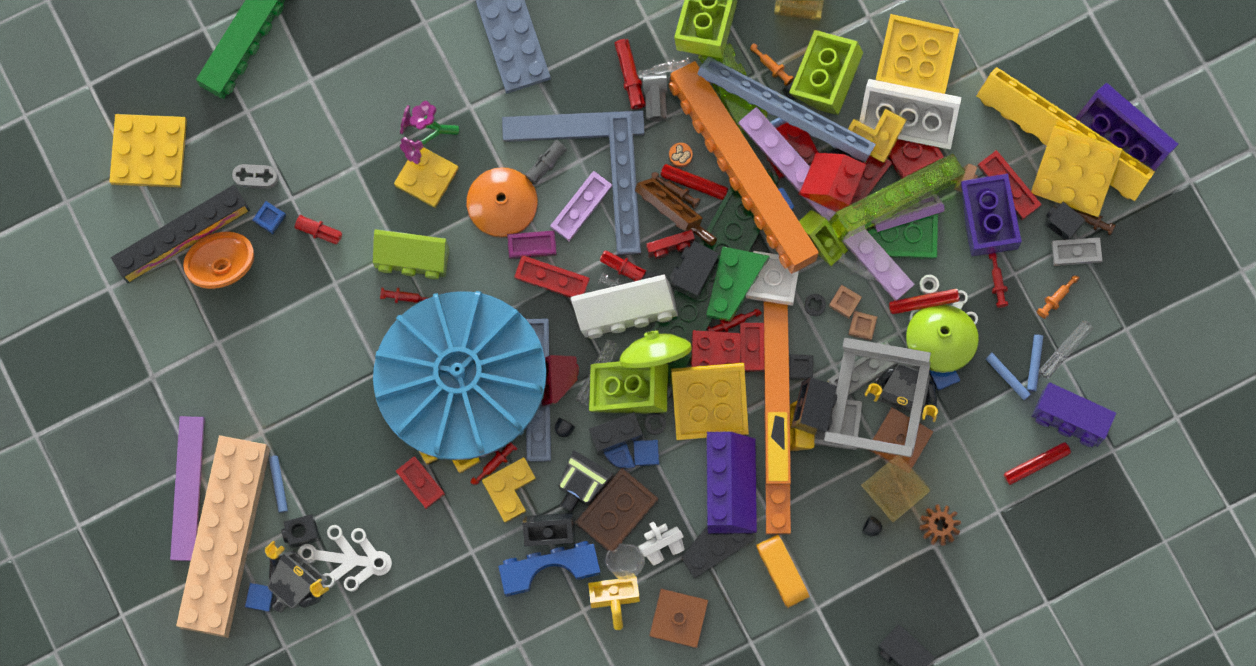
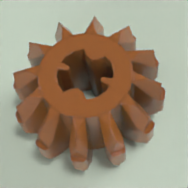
[919,504,961,546]

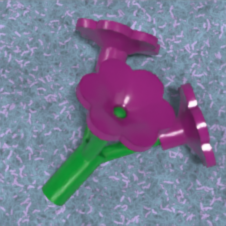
[400,101,459,164]

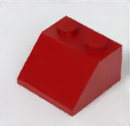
[799,153,866,215]

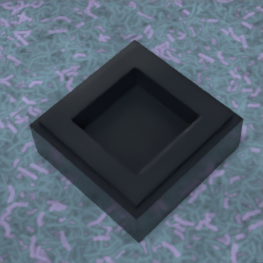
[789,354,813,380]

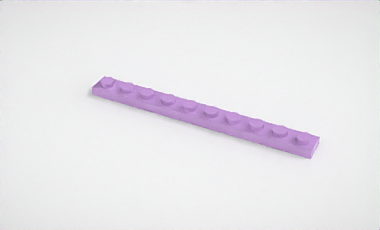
[738,107,915,301]

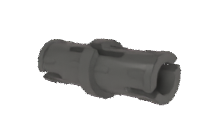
[525,140,567,185]

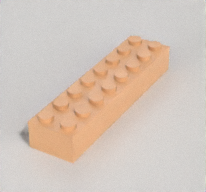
[176,435,270,638]

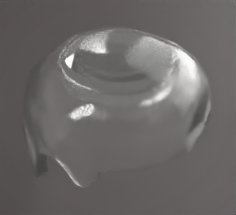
[605,544,645,580]

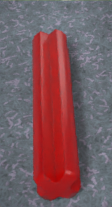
[661,164,728,200]
[889,289,960,314]
[1004,442,1071,485]

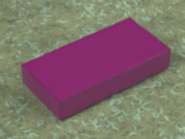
[507,230,557,259]

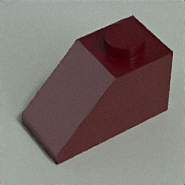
[542,355,579,407]

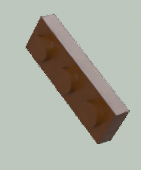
[635,178,703,231]

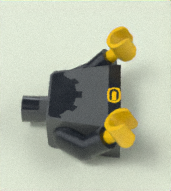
[864,363,938,422]
[265,541,329,613]

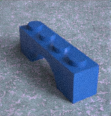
[498,541,601,597]

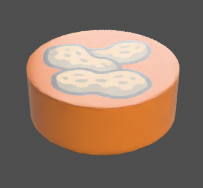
[669,143,693,168]

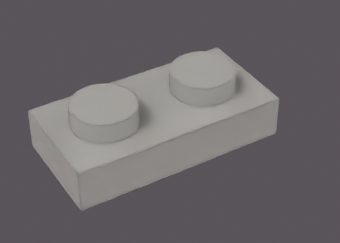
[1051,238,1102,266]

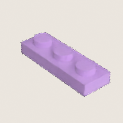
[550,171,612,242]

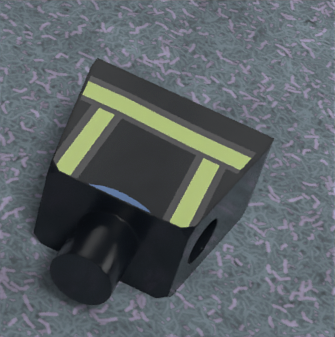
[559,450,613,513]

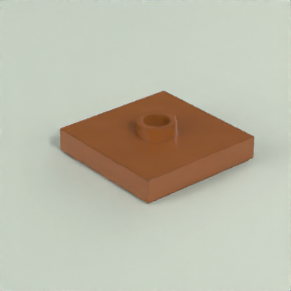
[869,407,934,474]
[649,589,708,648]

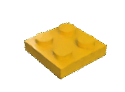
[394,147,459,208]

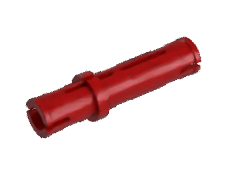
[614,39,646,110]

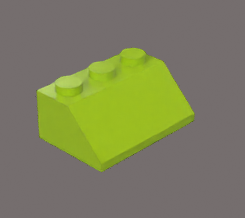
[789,30,864,115]
[373,229,449,279]

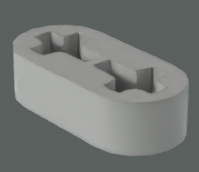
[232,164,278,189]

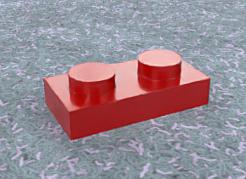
[646,230,695,259]
[740,323,765,372]
[396,456,445,509]

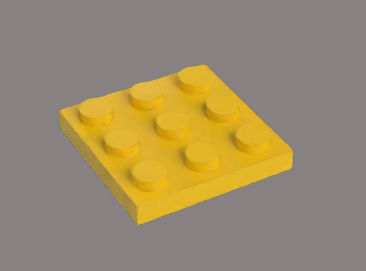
[876,14,959,94]
[109,114,187,188]
[1031,125,1123,217]
[671,363,749,440]

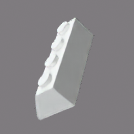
[859,79,962,149]
[571,274,678,339]

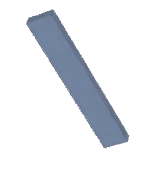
[502,111,644,142]
[608,113,641,256]
[526,319,551,462]

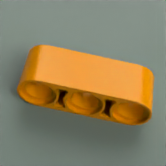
[756,534,810,608]

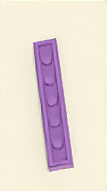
[170,416,205,561]

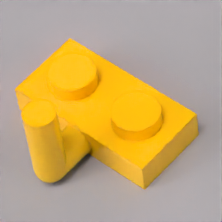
[588,577,640,630]

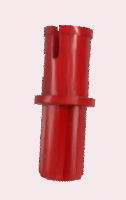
[295,214,342,245]
[600,250,647,281]

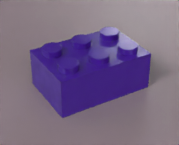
[1031,382,1116,448]

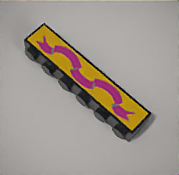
[110,184,250,284]

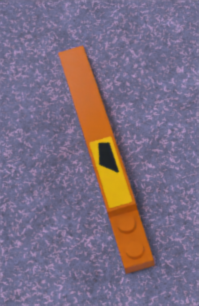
[763,301,791,534]

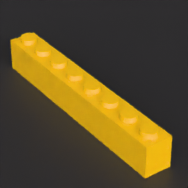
[976,67,1155,201]

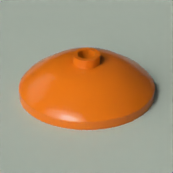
[467,168,538,237]
[183,232,254,289]

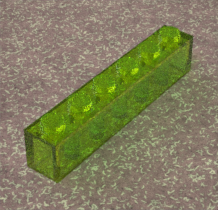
[828,153,965,242]

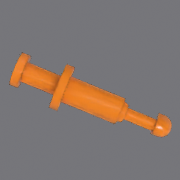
[750,44,794,86]
[1037,276,1080,319]

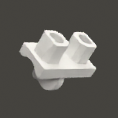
[638,522,685,565]

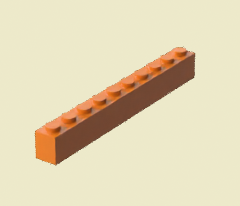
[668,61,819,274]

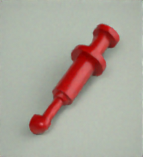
[989,253,1008,308]
[380,287,428,304]
[707,309,762,333]
[471,442,518,485]

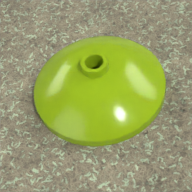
[906,304,979,373]
[619,331,692,368]

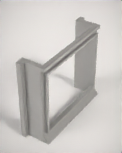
[824,338,931,457]

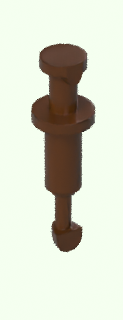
[651,172,701,209]
[1072,208,1116,236]

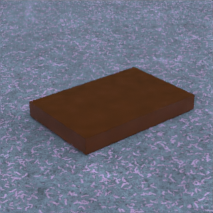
[575,468,659,554]

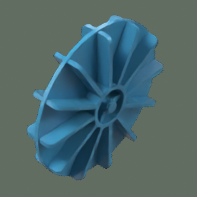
[373,291,546,460]

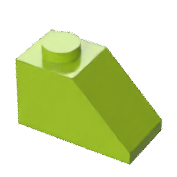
[799,210,848,266]

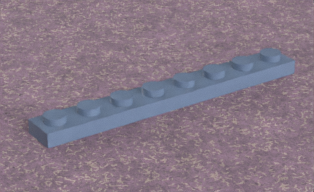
[697,56,876,162]

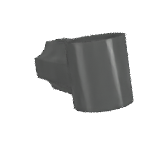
[643,74,667,122]

